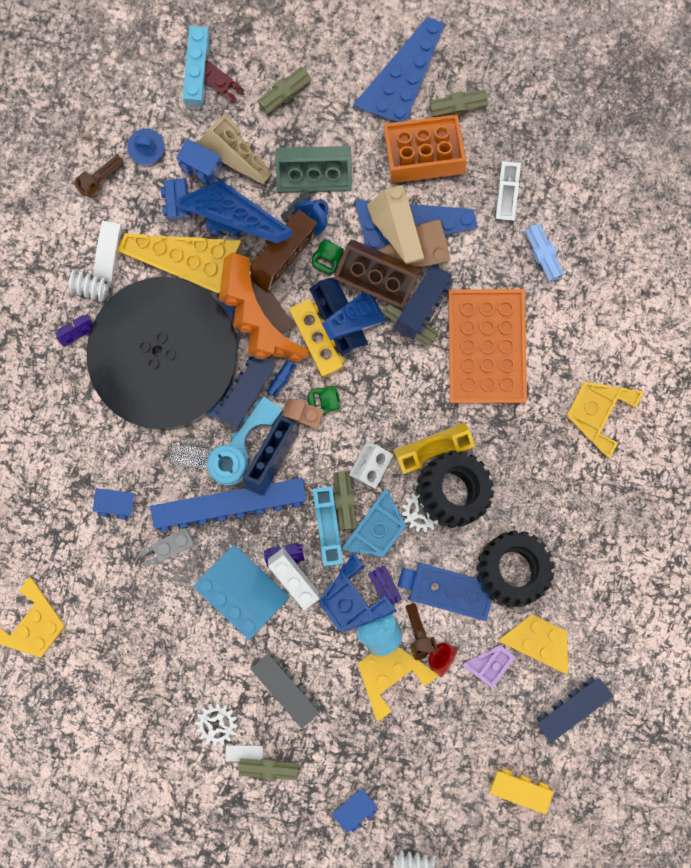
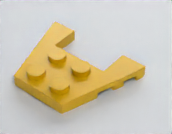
[566,382,644,459]
[0,577,65,658]
[358,647,438,722]

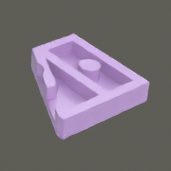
[462,645,515,688]

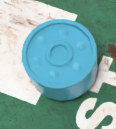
[207,445,249,486]
[357,614,403,656]

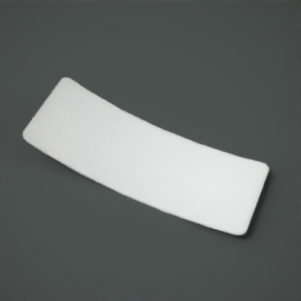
[226,746,263,761]

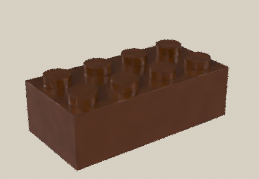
[250,210,317,293]
[333,239,421,309]

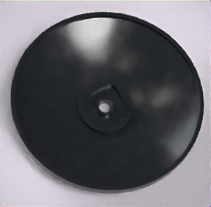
[86,277,238,429]

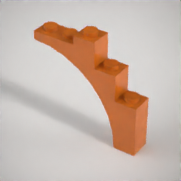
[219,252,309,362]

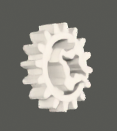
[402,493,438,533]
[195,703,238,746]

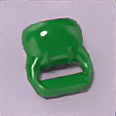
[311,239,344,275]
[307,386,340,415]

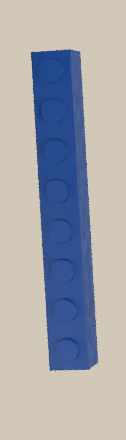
[150,478,307,532]

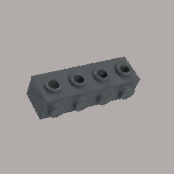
[251,653,320,729]

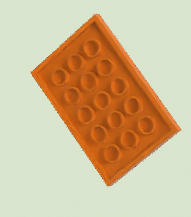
[448,289,527,404]

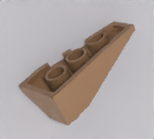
[378,219,450,267]

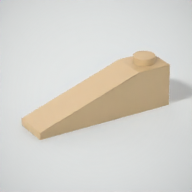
[197,114,272,184]
[367,185,424,264]

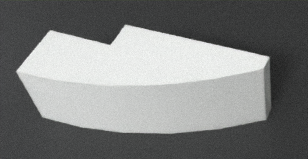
[496,160,521,221]
[93,221,123,284]

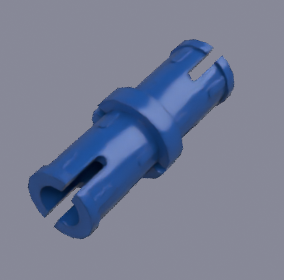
[266,359,297,397]

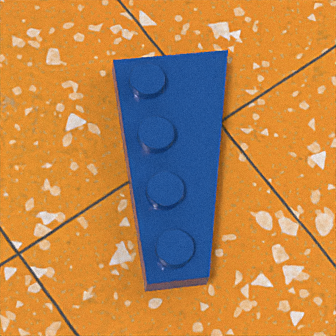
[322,292,386,340]

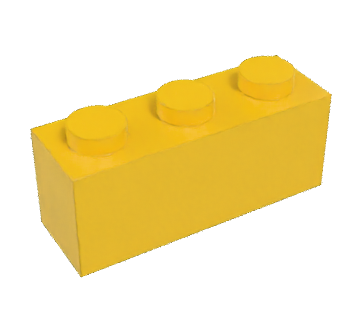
[488,768,554,815]

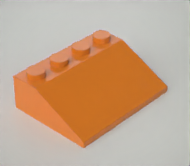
[383,114,466,183]

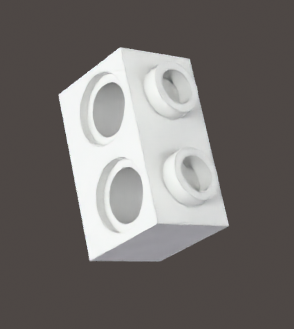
[349,441,393,489]

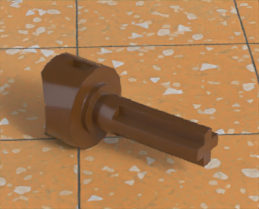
[74,154,124,197]
[406,603,439,660]

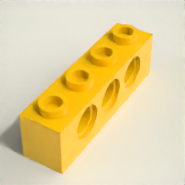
[289,299,345,379]

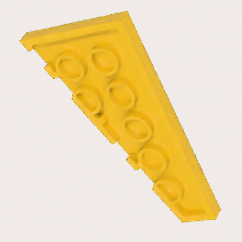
[117,233,243,294]

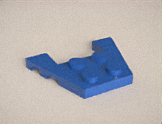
[318,552,397,633]

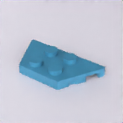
[342,488,406,557]

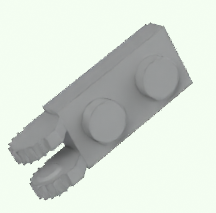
[138,528,194,568]

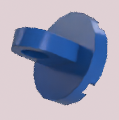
[127,129,165,166]
[293,199,329,235]

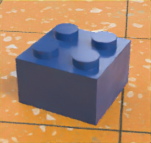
[176,138,224,185]

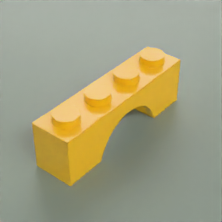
[393,422,475,474]

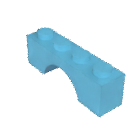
[182,26,210,107]
[230,397,283,462]
[313,486,343,567]

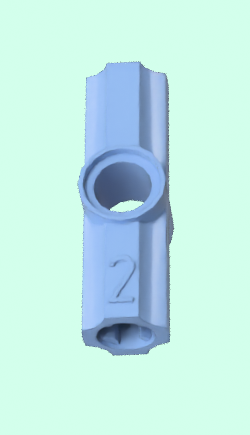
[525,223,564,282]

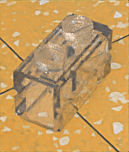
[169,438,213,471]

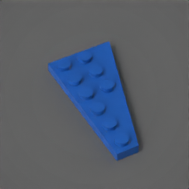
[353,17,445,123]
[175,180,292,243]
[354,200,478,250]

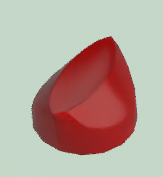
[428,643,458,677]

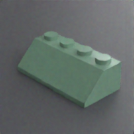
[275,146,352,192]

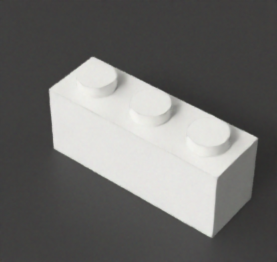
[268,548,319,610]

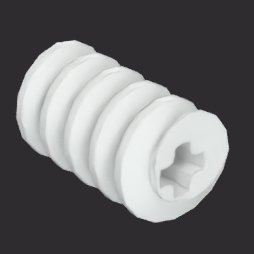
[68,269,110,302]
[393,850,435,868]

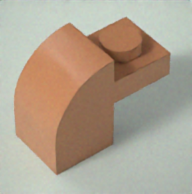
[282,398,324,429]

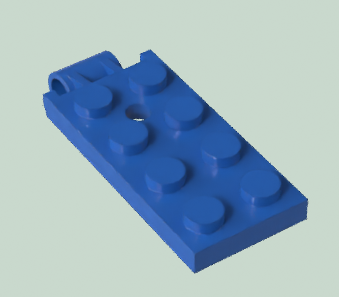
[397,562,492,621]

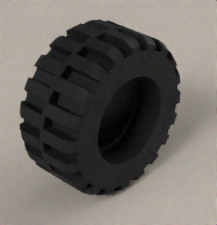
[416,450,494,528]
[476,530,555,608]

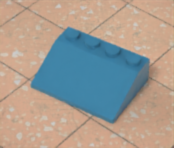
[193,545,290,640]

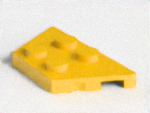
[499,614,568,674]

